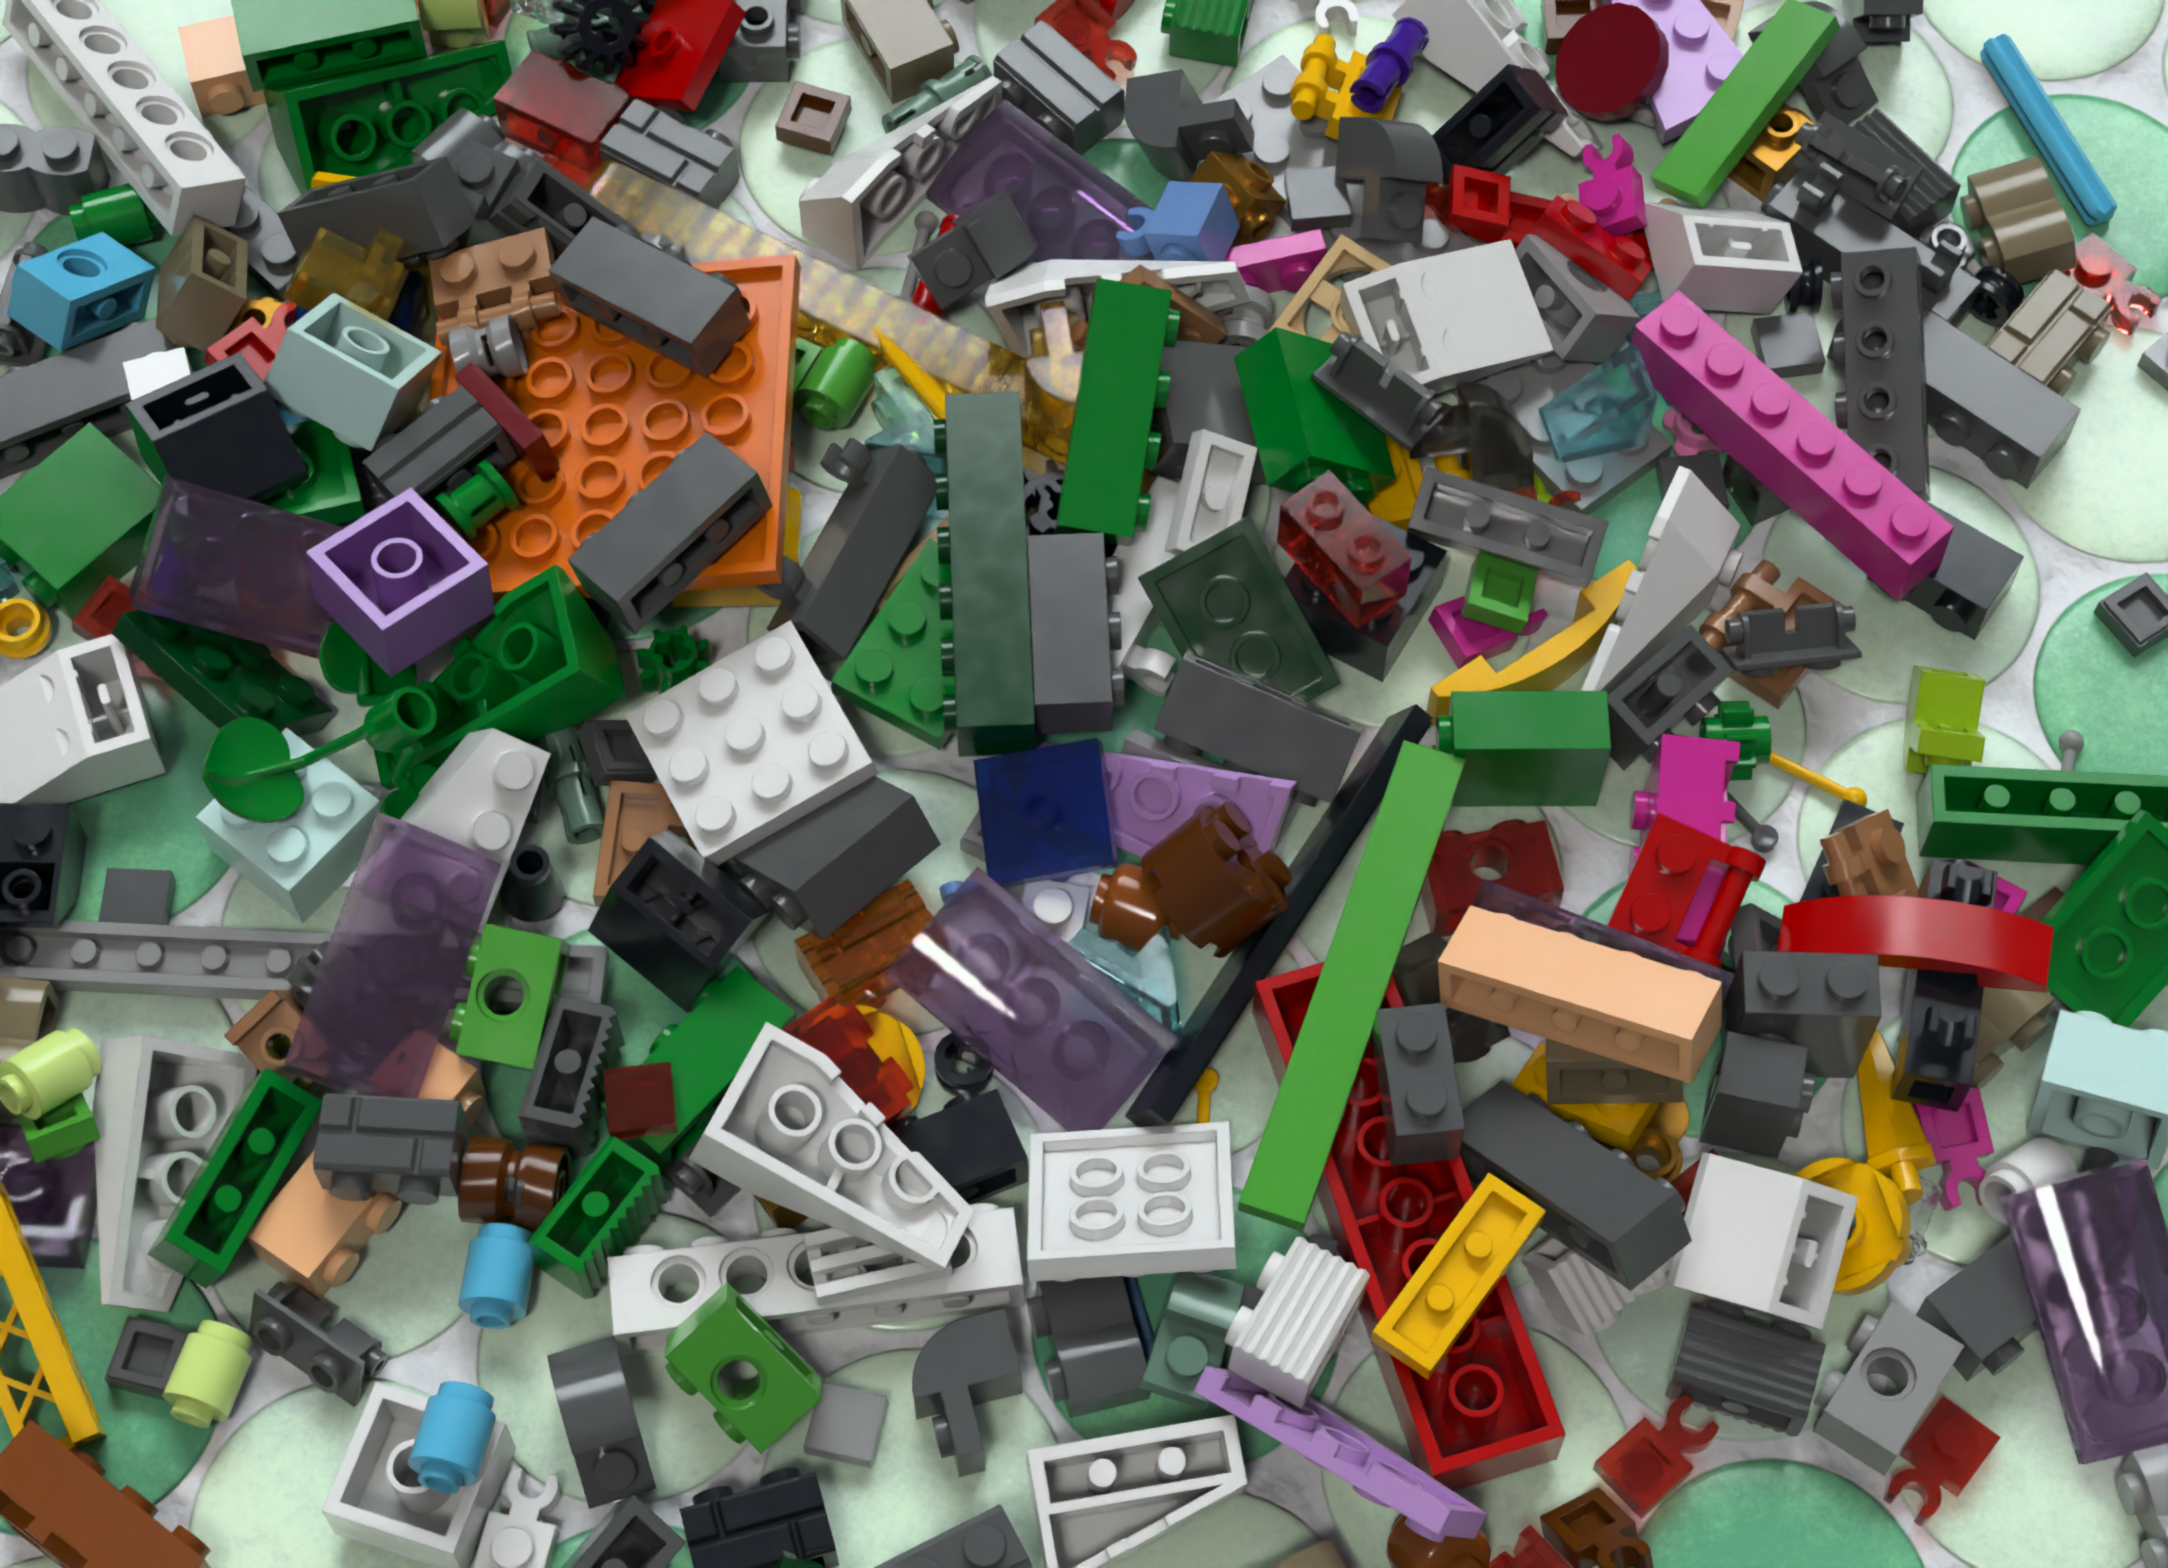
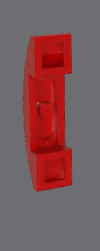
[1448,164,1655,272]
[1777,895,2054,993]

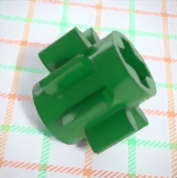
[636,625,712,694]
[1699,701,1771,780]

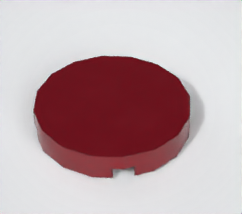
[1555,2,1669,121]

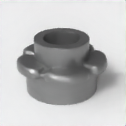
[1917,222,1976,270]

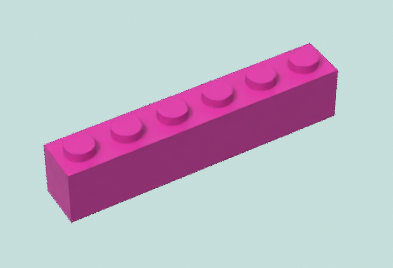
[1627,290,1954,602]

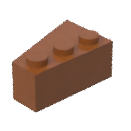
[0,1419,211,1568]

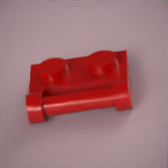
[1602,812,1766,979]

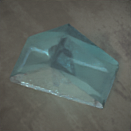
[1538,344,1658,463]

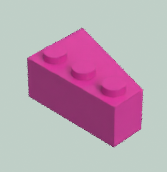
[1628,734,1740,966]

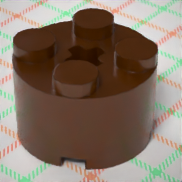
[1141,801,1292,958]

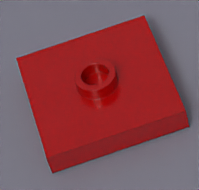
[607,0,746,112]

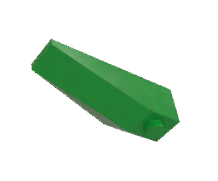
[263,40,517,195]
[374,564,626,790]

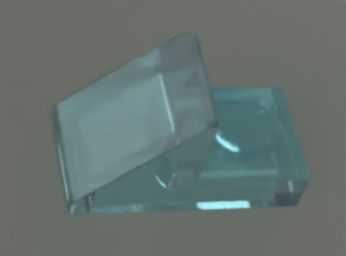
[864,365,947,473]
[1066,925,1182,1044]

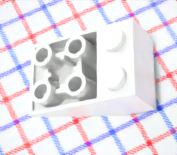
[1339,239,1554,394]
[0,634,166,804]

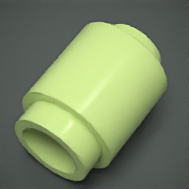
[0,1028,102,1120]
[162,1320,252,1428]

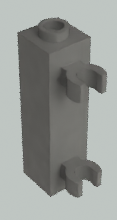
[1761,162,1981,328]
[755,438,936,665]

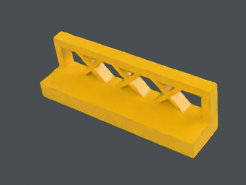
[0,1182,107,1450]

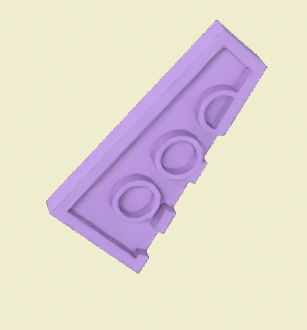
[1603,0,1744,144]
[1018,742,1298,857]
[1194,1366,1487,1543]

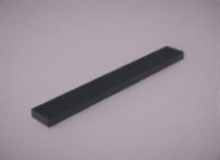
[1125,704,1433,1127]

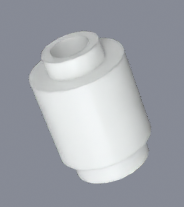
[1979,1137,2078,1225]

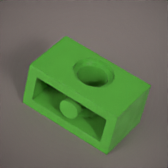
[450,923,572,1072]
[665,1282,822,1454]

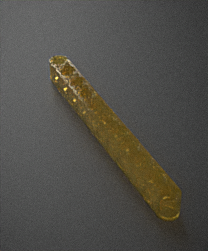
[582,160,1078,466]

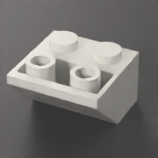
[1644,202,1803,314]
[1666,1152,1858,1330]

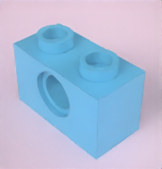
[7,231,155,352]

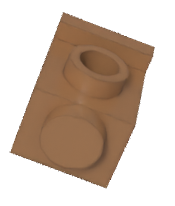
[224,989,341,1092]

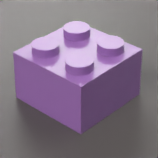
[306,487,495,677]

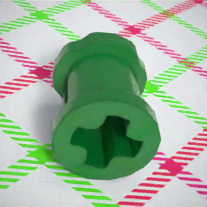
[434,460,520,543]

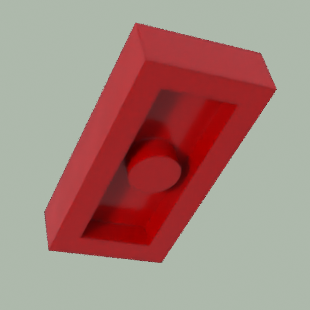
[1531,195,1653,301]

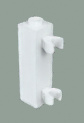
[1107,475,1181,697]

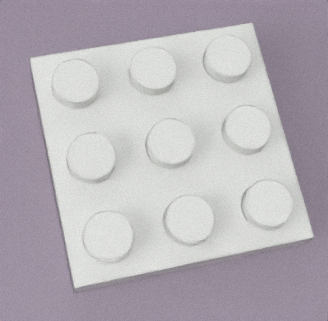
[624,620,879,867]
[1027,1121,1237,1282]

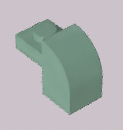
[1139,1272,1244,1410]

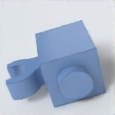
[1116,181,1240,261]

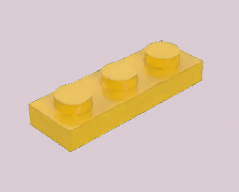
[1370,1173,1546,1380]

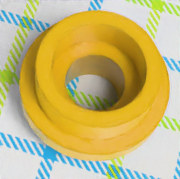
[0,598,52,659]

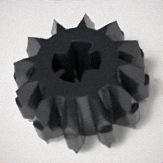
[549,0,651,75]

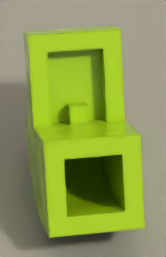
[1903,665,1986,774]

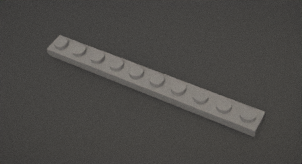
[0,920,610,1012]

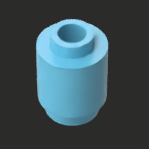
[458,1223,535,1329]
[408,1381,496,1493]

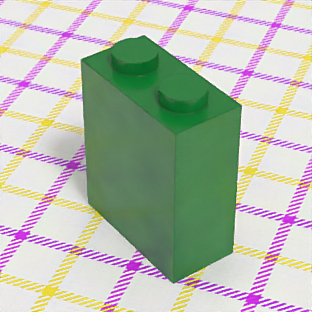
[1234,327,1396,507]
[0,422,172,620]
[1431,691,1611,807]

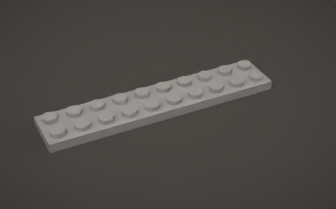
[1210,55,1672,515]

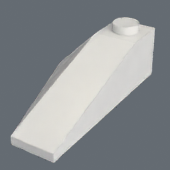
[1392,0,1603,157]
[799,76,1003,271]
[985,259,1251,365]
[1580,466,1744,695]
[689,1022,975,1272]
[93,1035,257,1313]

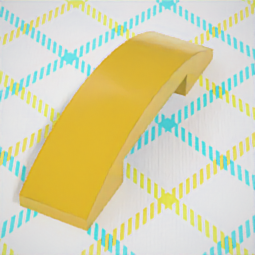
[1426,559,1637,725]

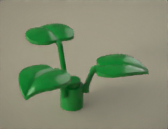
[201,621,439,833]

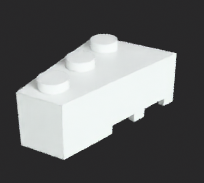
[341,728,551,936]
[1026,1414,1248,1568]

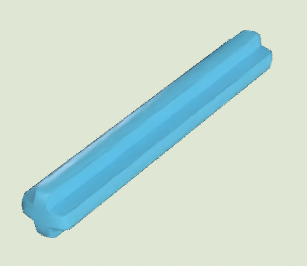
[1980,34,2117,227]

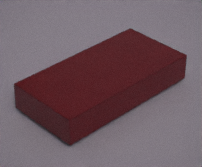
[454,363,560,482]

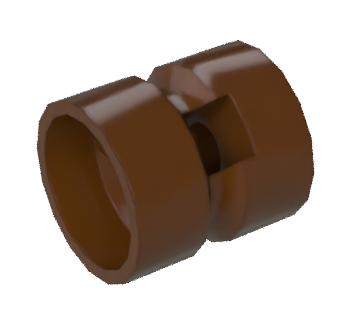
[458,1136,570,1231]

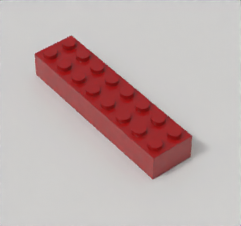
[1252,962,1566,1491]

